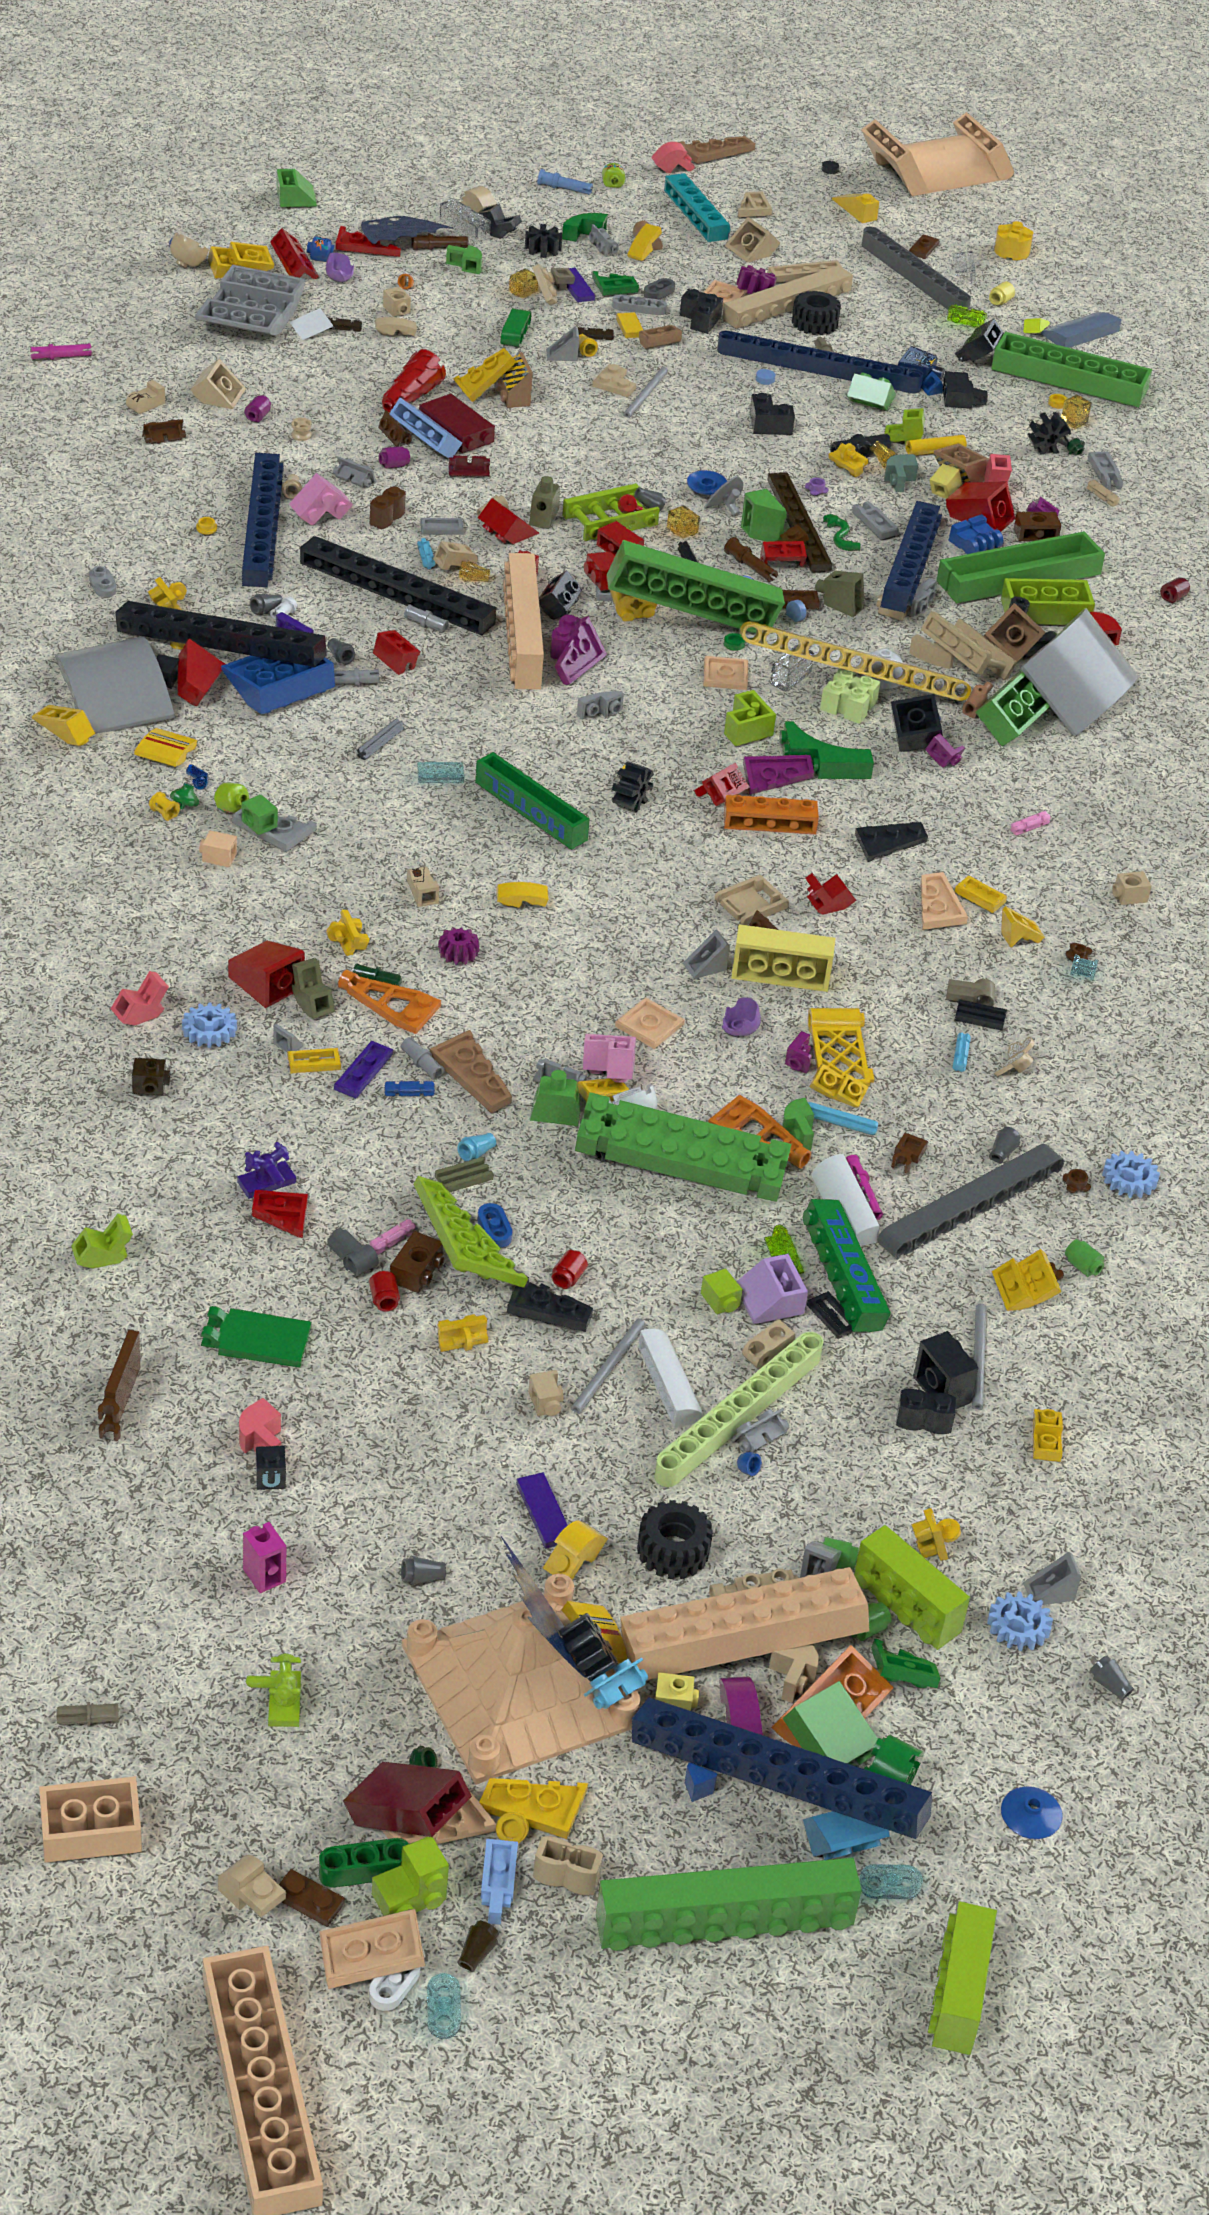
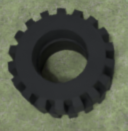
[791,291,841,335]
[637,1500,713,1579]

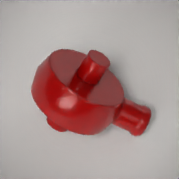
[618,494,643,514]

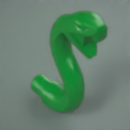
[823,514,861,551]

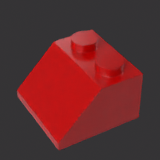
[477,498,539,544]

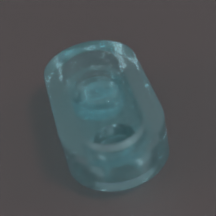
[859,1864,923,1899]
[427,1973,461,2039]

